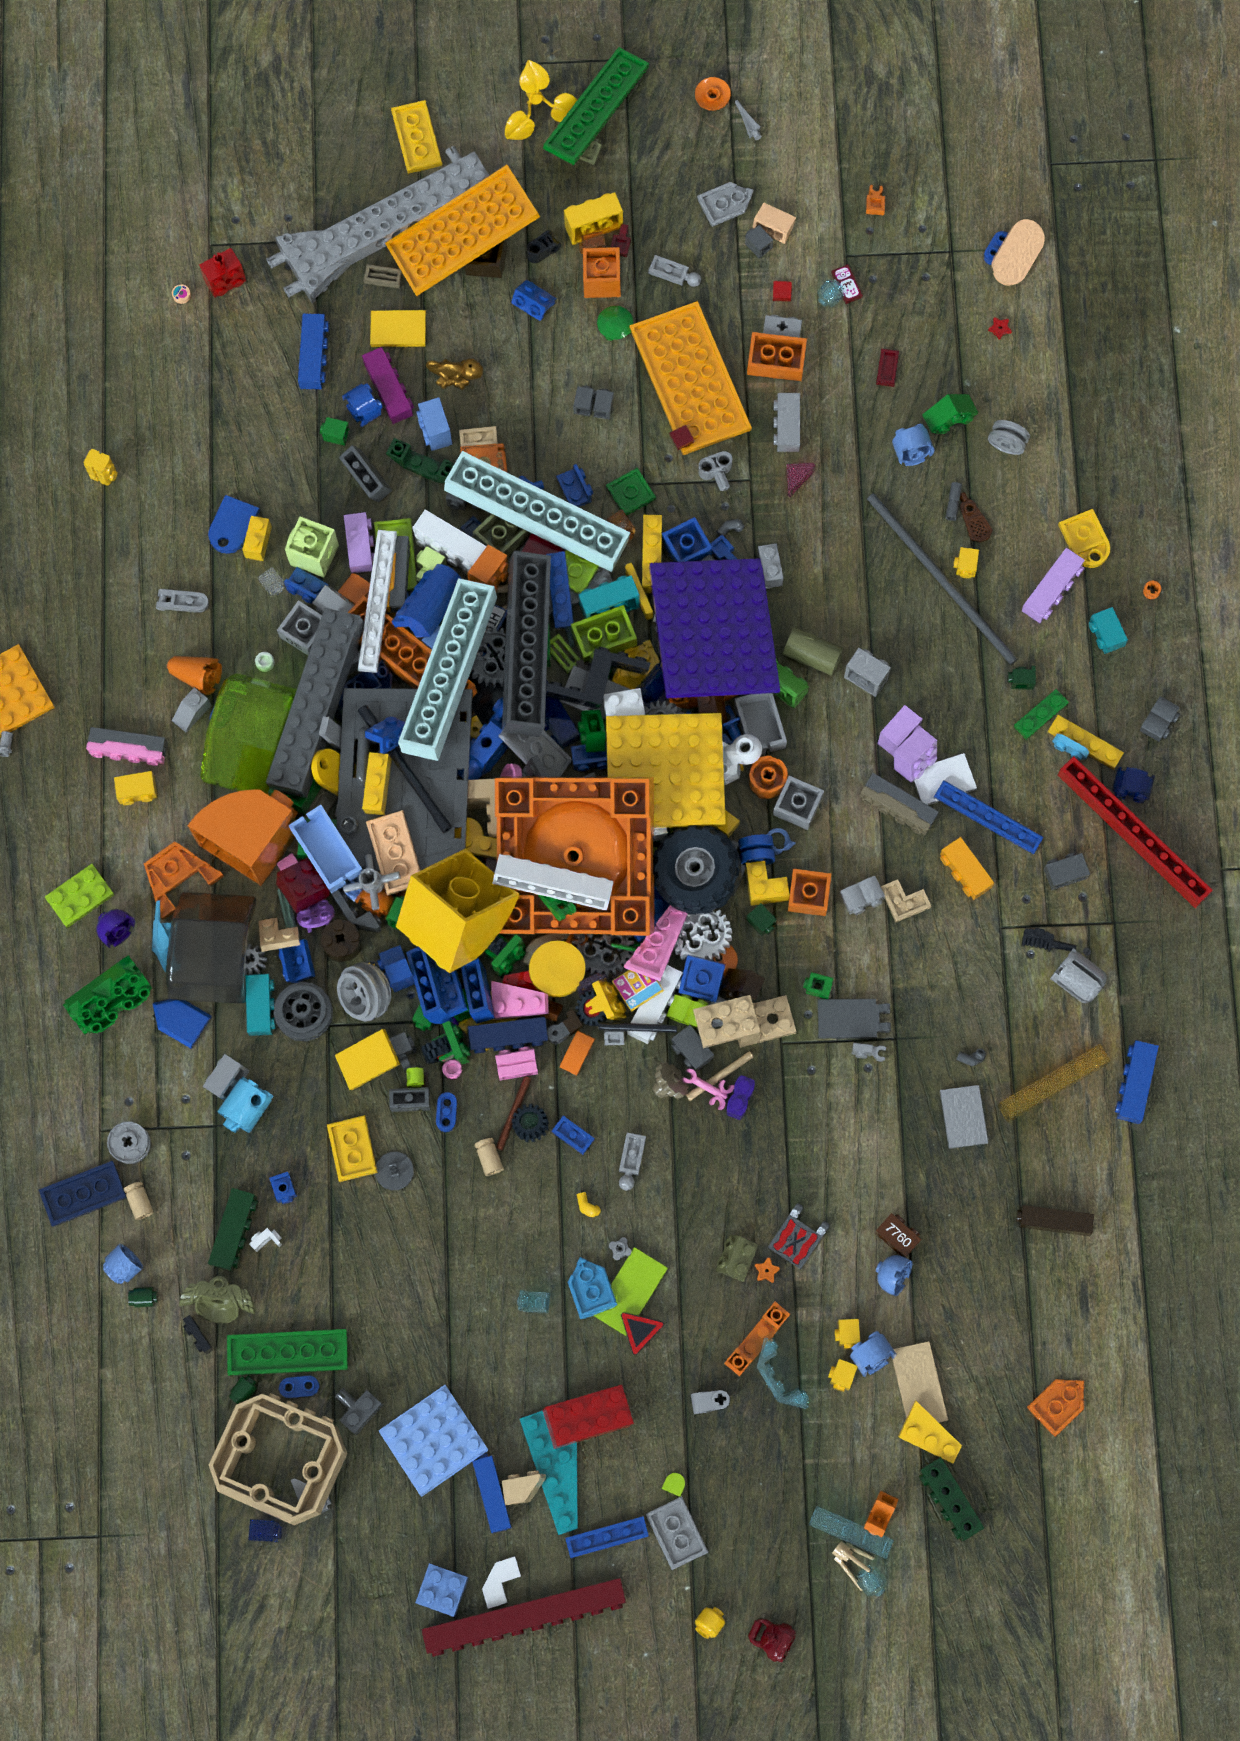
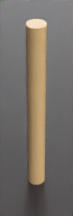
[686,1051,754,1101]

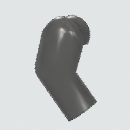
[716,519,744,536]
[956,1049,986,1066]

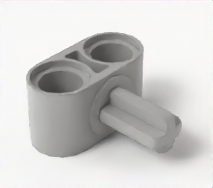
[698,451,733,491]

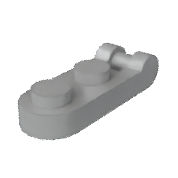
[156,589,209,613]

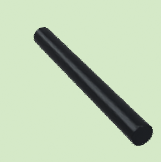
[599,1022,677,1033]

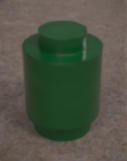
[128,1287,158,1308]
[229,1375,258,1404]

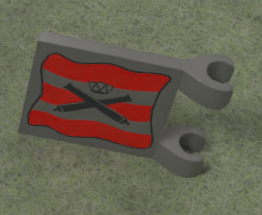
[768,1203,829,1270]

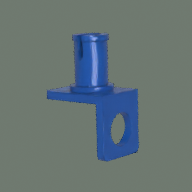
[722,705,742,742]

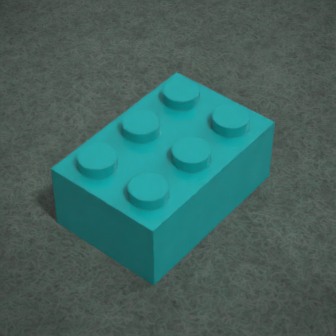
[579,575,640,619]

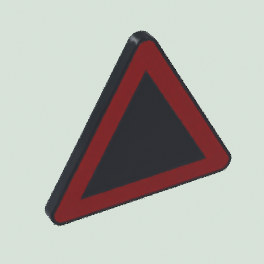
[621,1312,664,1355]

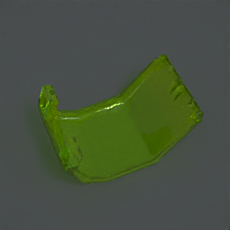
[200,673,297,795]

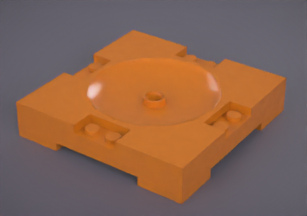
[495,776,654,936]

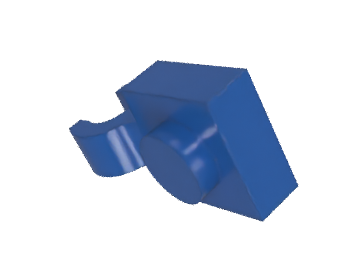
[710,535,737,560]

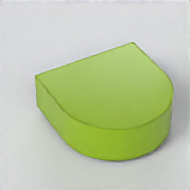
[662,1473,685,1497]

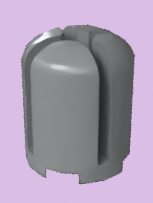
[1050,948,1107,1004]

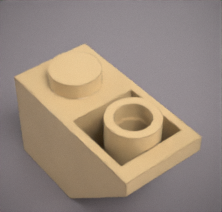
[502,1471,546,1505]

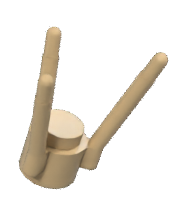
[832,1541,874,1591]

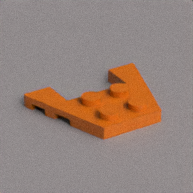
[144,841,224,920]

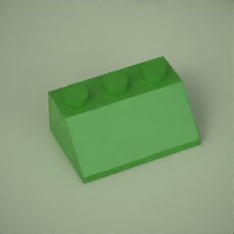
[774,659,809,709]

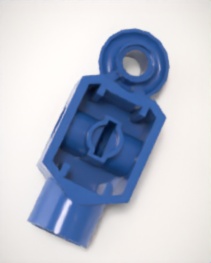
[458,697,509,780]

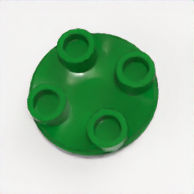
[597,306,634,341]

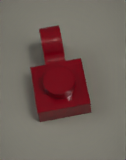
[610,224,631,257]

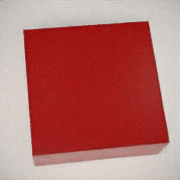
[773,281,792,302]

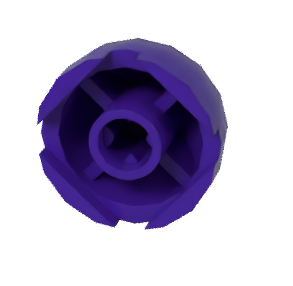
[96,909,135,948]

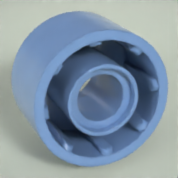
[103,1244,143,1284]

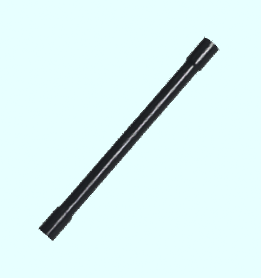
[357,705,452,833]

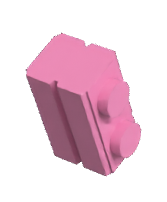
[495,1046,538,1081]

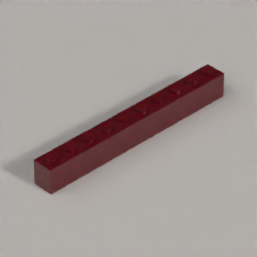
[421,1578,626,1657]

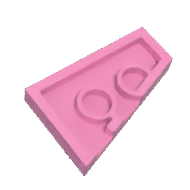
[491,981,549,1020]

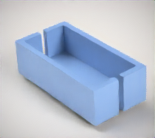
[288,805,363,893]

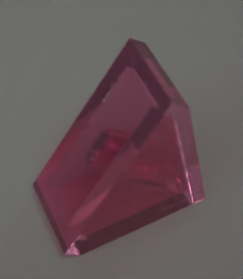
[786,463,815,497]

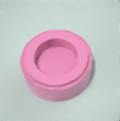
[442,1059,462,1079]

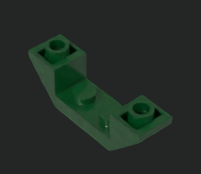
[386,438,455,483]

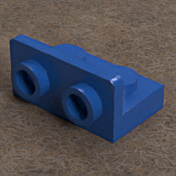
[556,464,593,507]
[284,567,329,604]

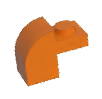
[864,1490,899,1537]

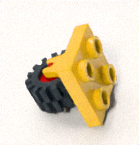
[575,980,627,1026]

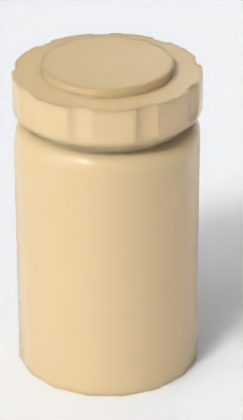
[475,1138,504,1176]
[124,1182,154,1220]

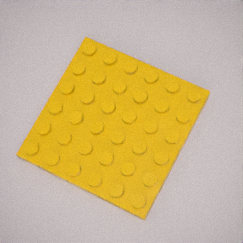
[606,713,726,828]

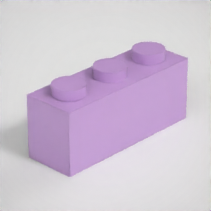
[344,512,375,573]

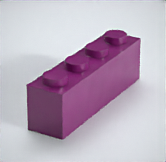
[362,347,414,424]

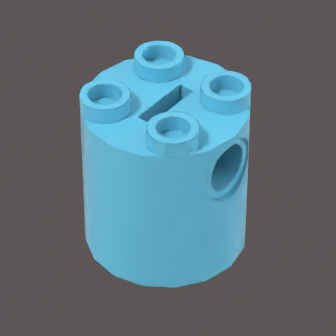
[217,1076,274,1133]

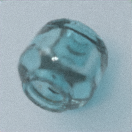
[817,279,844,307]
[857,1565,887,1597]

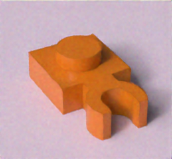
[866,185,885,215]

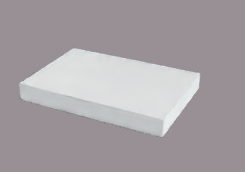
[913,753,977,805]

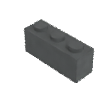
[339,445,392,502]

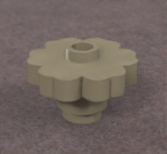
[653,1062,689,1099]

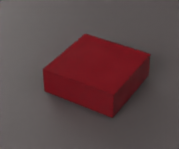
[669,425,694,450]

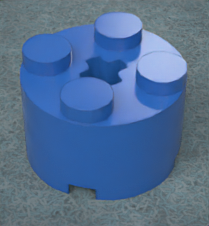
[342,383,383,427]

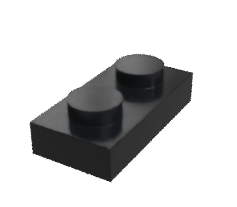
[183,1315,214,1354]

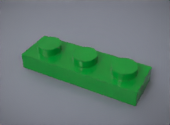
[1014,689,1069,740]

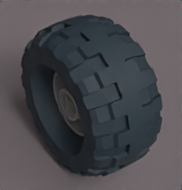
[653,825,742,915]

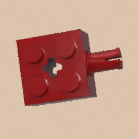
[199,248,246,298]

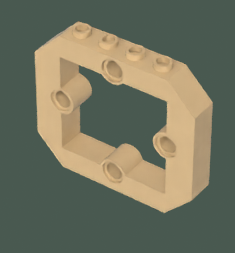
[209,1393,347,1525]

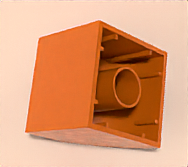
[187,790,298,886]

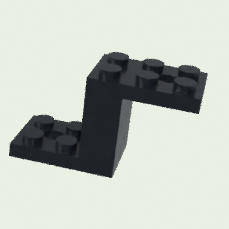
[546,647,651,709]

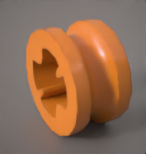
[1143,580,1161,599]

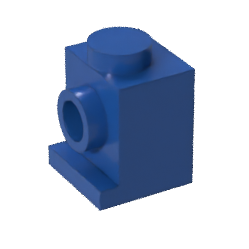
[269,1172,297,1204]

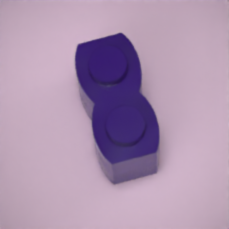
[727,1075,755,1120]

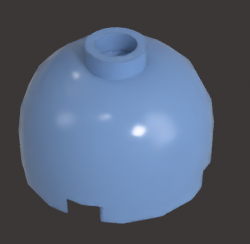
[876,1255,913,1296]

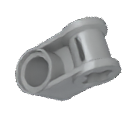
[691,1390,730,1414]

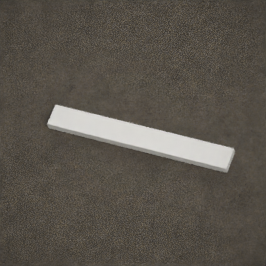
[358,530,397,673]

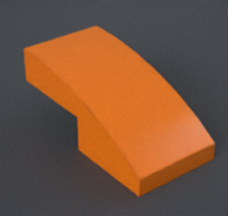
[560,1030,595,1076]

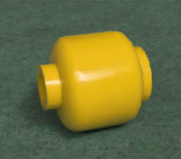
[695,1607,725,1639]

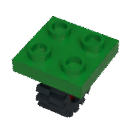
[485,934,526,979]
[421,1021,471,1065]

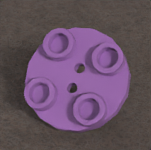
[296,900,335,933]

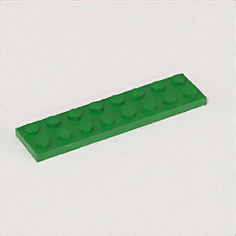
[543,47,649,165]

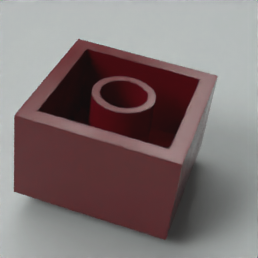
[276,858,330,913]

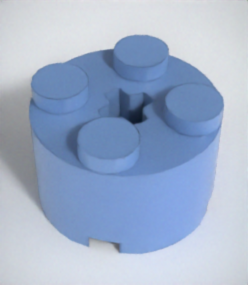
[892,424,934,466]
[850,1331,897,1377]

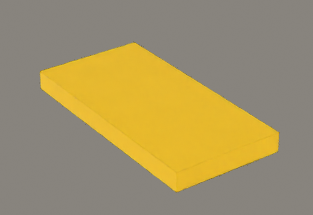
[391,100,443,174]

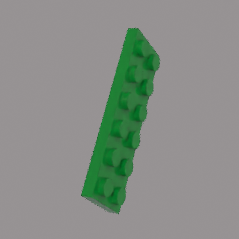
[227,1329,348,1376]

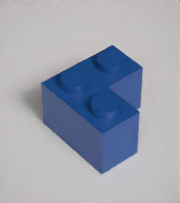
[377,945,415,993]

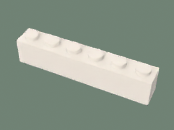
[492,854,614,911]

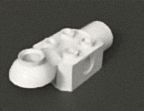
[722,734,762,786]

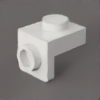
[250,1228,282,1252]

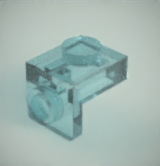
[517,1290,550,1313]

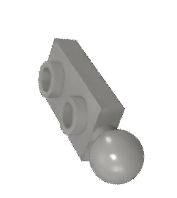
[648,255,701,287]
[619,1133,646,1191]

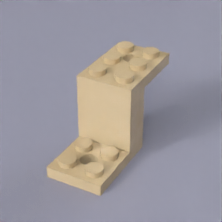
[467,779,497,838]
[693,995,796,1048]

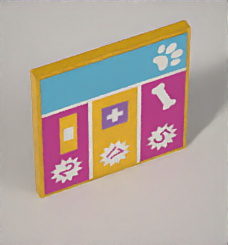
[612,970,664,1012]

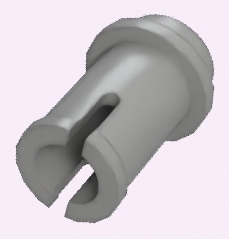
[0,731,13,757]

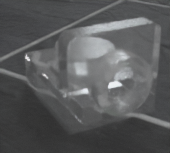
[257,567,286,596]

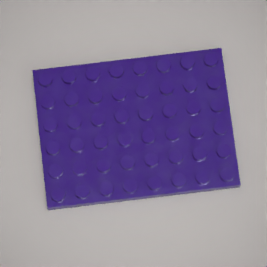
[649,558,780,698]

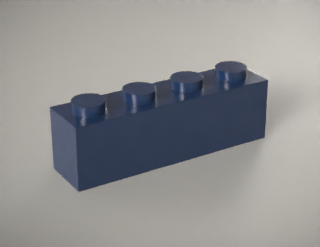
[466,1017,548,1054]

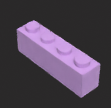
[1022,548,1085,623]

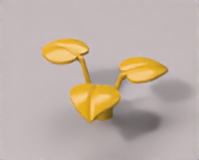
[505,60,577,140]

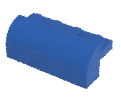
[392,564,461,638]
[406,947,468,1024]

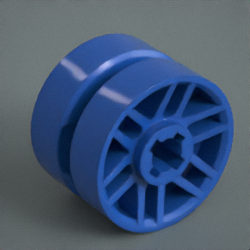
[738,834,775,866]

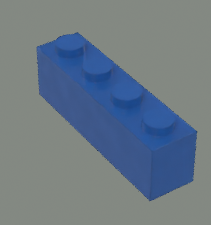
[298,313,329,389]
[1115,1040,1159,1124]

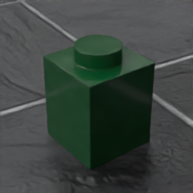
[746,903,777,936]

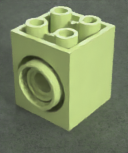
[285,517,339,578]

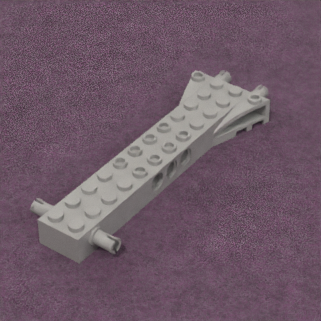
[266,146,489,304]

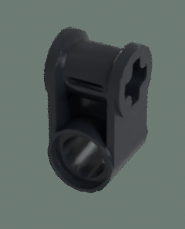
[527,230,561,263]

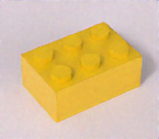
[564,192,623,245]

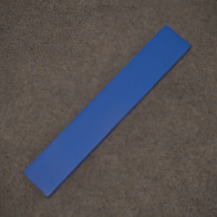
[934,780,1043,854]

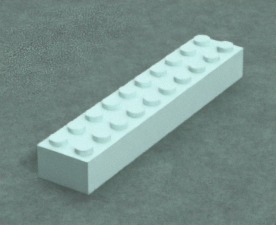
[444,451,630,572]
[398,578,497,761]

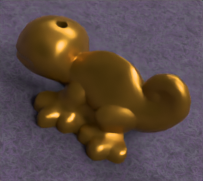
[426,358,483,390]

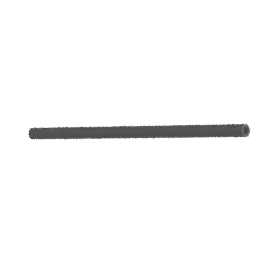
[867,493,1018,665]

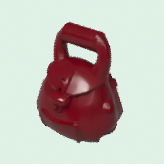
[748,1618,796,1662]

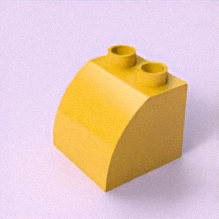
[396,849,519,973]

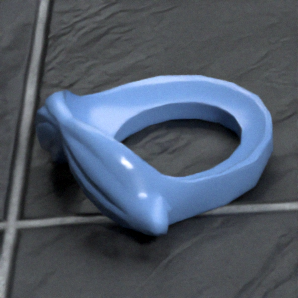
[767,828,795,855]

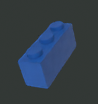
[461,958,495,1024]

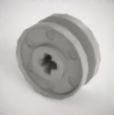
[988,420,1030,455]
[107,1121,151,1164]

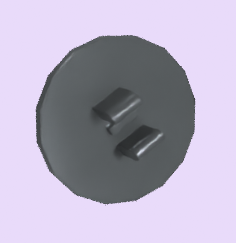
[375,1152,414,1191]

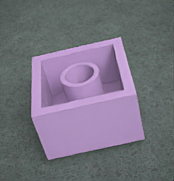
[878,705,922,757]
[894,727,937,783]

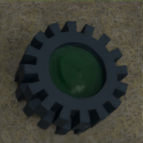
[512,1104,549,1142]

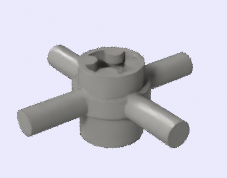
[343,854,401,910]

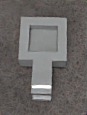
[851,1043,886,1062]

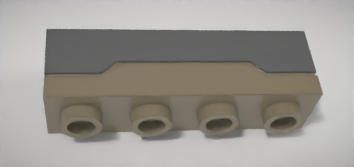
[860,773,939,836]

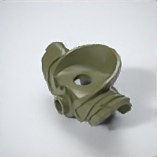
[179,1276,256,1323]

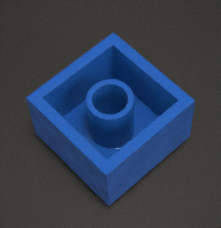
[662,517,713,562]

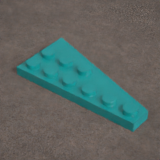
[520,1411,578,1535]

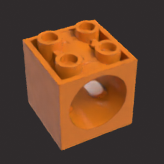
[583,247,621,298]

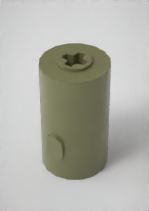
[783,627,844,676]

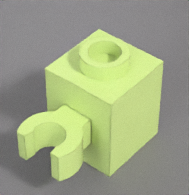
[416,546,447,582]

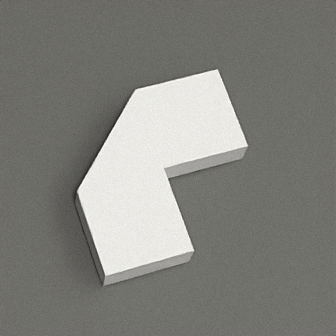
[482,1557,521,1609]

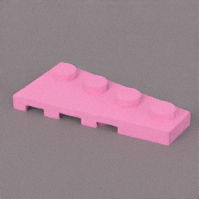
[624,905,688,981]

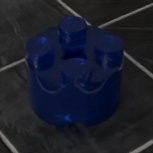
[1112,767,1155,804]

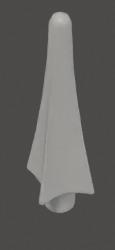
[735,100,762,140]

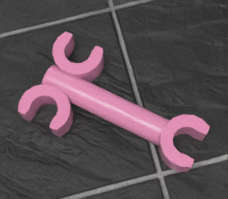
[681,1069,734,1110]

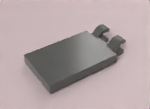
[818,999,891,1039]

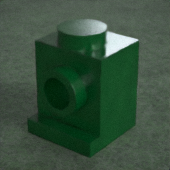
[1007,666,1036,690]

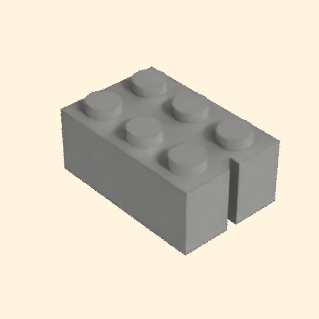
[734,693,787,755]

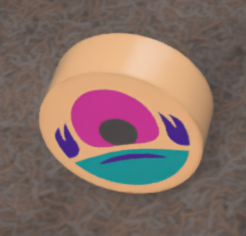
[172,284,191,304]

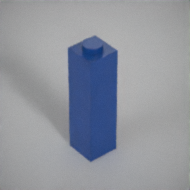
[472,1453,512,1534]

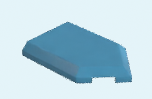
[568,1257,617,1319]

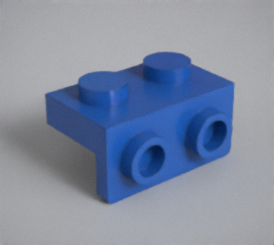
[511,280,556,321]
[365,716,405,754]
[571,742,607,772]
[279,939,315,983]

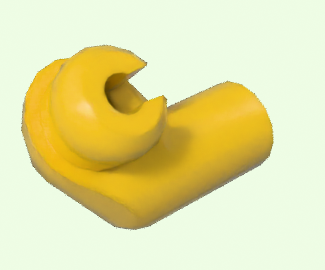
[576,1192,601,1217]

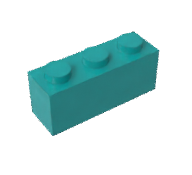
[245,974,276,1036]

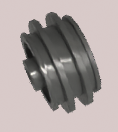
[274,982,333,1042]

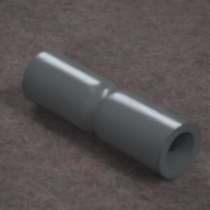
[945,482,962,521]

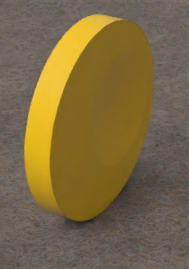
[529,941,585,997]

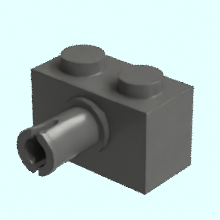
[335,1388,383,1436]

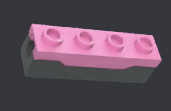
[86,727,168,766]

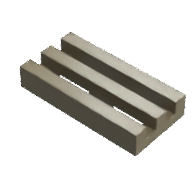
[363,264,403,289]

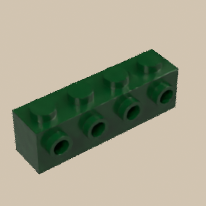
[918,1457,984,1542]

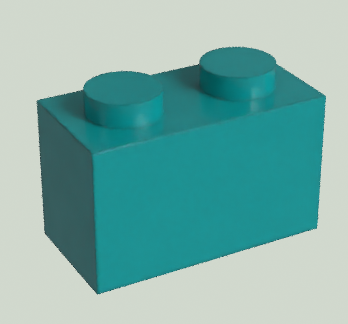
[1089,607,1128,654]

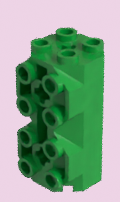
[62,955,152,1035]

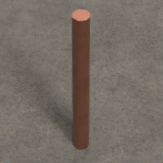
[496,1076,531,1151]

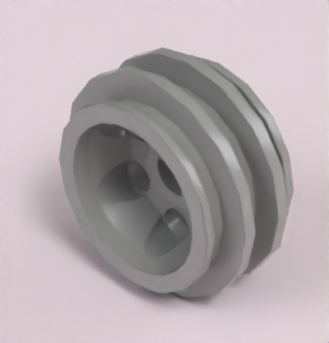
[337,962,391,1022]

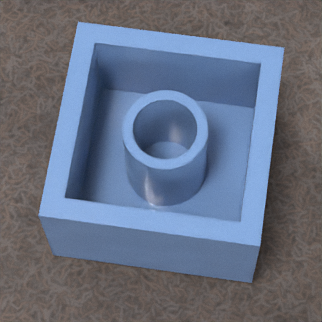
[416,398,452,451]
[415,1564,469,1617]

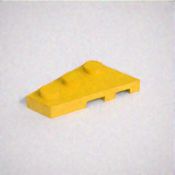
[898,1400,962,1464]

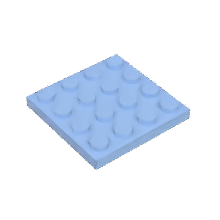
[378,1385,488,1497]

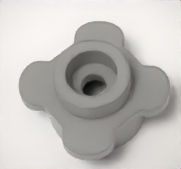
[609,1237,632,1260]

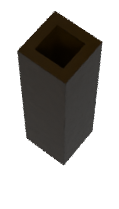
[1016,1205,1094,1236]

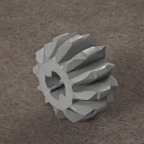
[234,944,267,976]

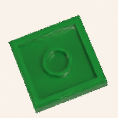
[606,467,656,517]

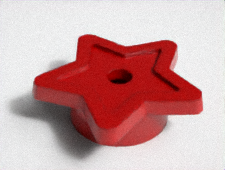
[988,317,1012,340]

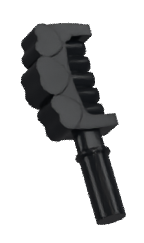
[1021,928,1077,952]

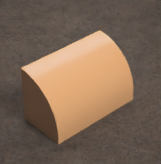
[753,203,796,244]

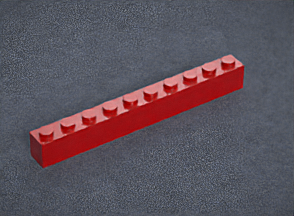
[1058,756,1213,909]

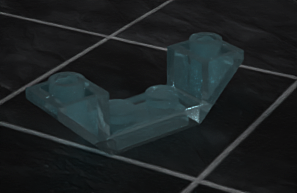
[757,1335,810,1409]

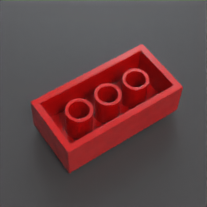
[543,1385,634,1449]

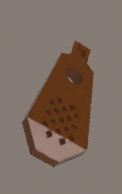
[960,492,993,543]

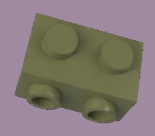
[716,1235,758,1282]

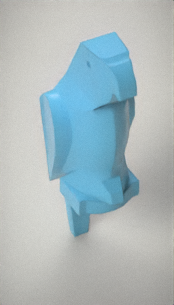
[152,900,181,973]

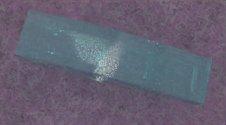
[809,1506,894,1559]

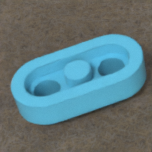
[1053,734,1090,761]

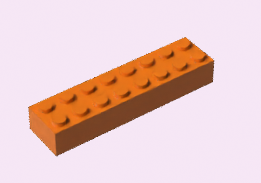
[348,596,477,698]

